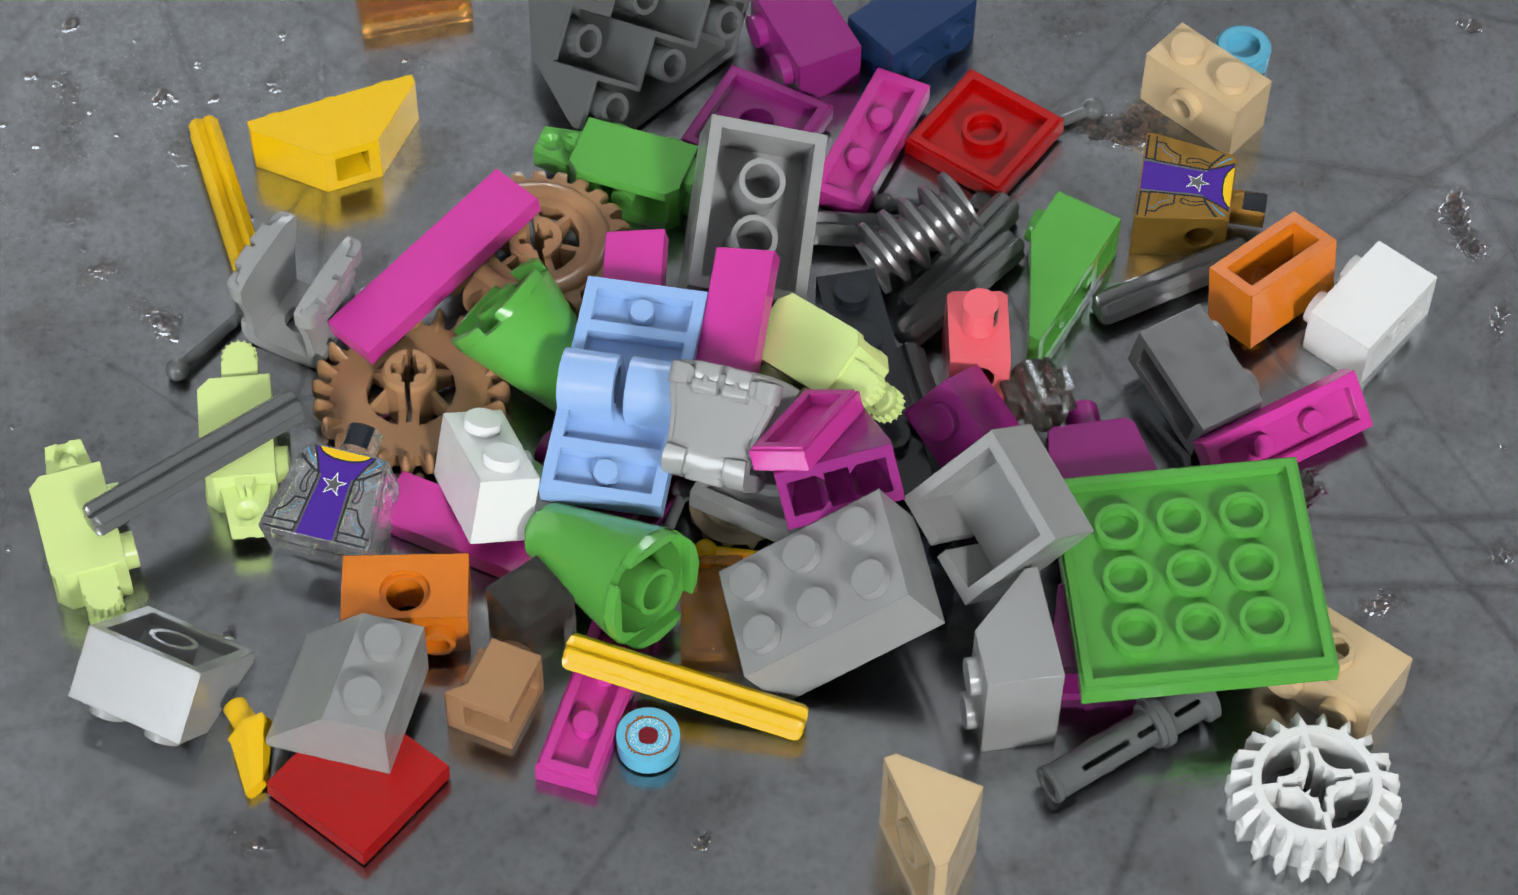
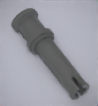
[1036,691,1222,803]

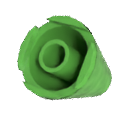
[451,257,578,413]
[524,502,699,649]

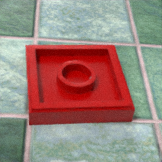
[905,68,1064,197]
[266,734,450,865]

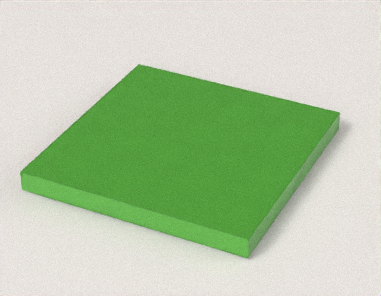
[1058,457,1340,704]

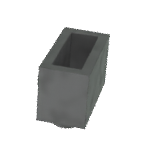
[1128,304,1264,456]

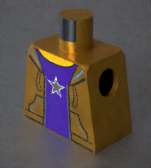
[1129,132,1268,255]

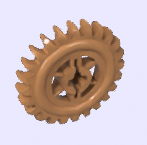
[451,170,631,318]
[312,308,511,474]

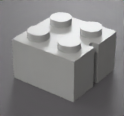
[905,424,1094,605]

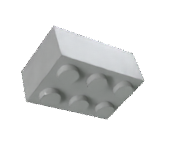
[678,114,828,307]
[719,489,945,700]

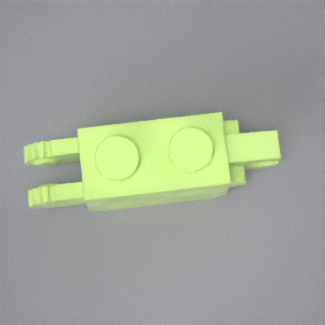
[759,293,906,424]
[197,340,291,539]
[29,439,141,625]

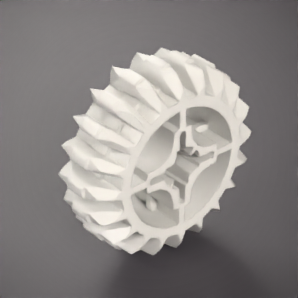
[1224,712,1402,883]

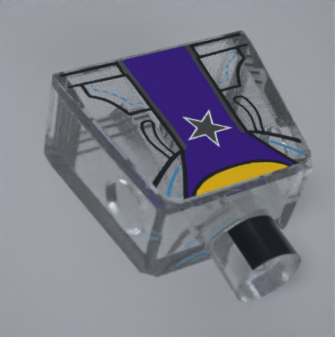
[258,422,399,567]

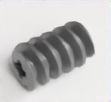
[853,172,986,294]

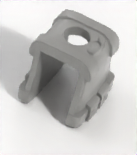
[227,211,363,368]
[661,359,800,494]

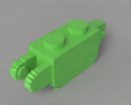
[533,117,698,231]

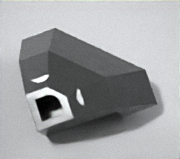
[528,0,750,130]

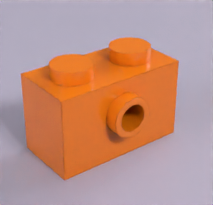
[1208,211,1337,349]

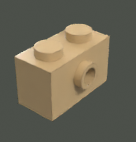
[1140,22,1272,155]
[1268,606,1413,739]

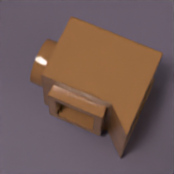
[444,638,544,750]

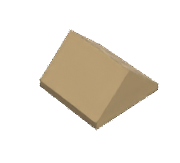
[879,754,984,895]

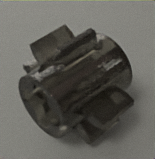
[999,357,1077,432]

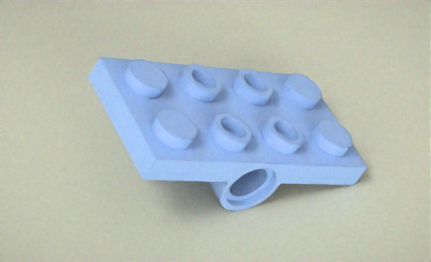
[538,276,708,518]

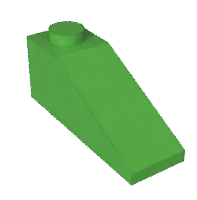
[1024,191,1121,376]

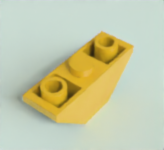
[247,74,419,192]

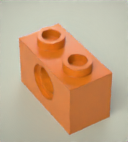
[340,553,472,655]

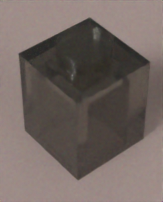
[486,555,577,660]

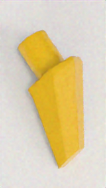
[223,697,273,800]

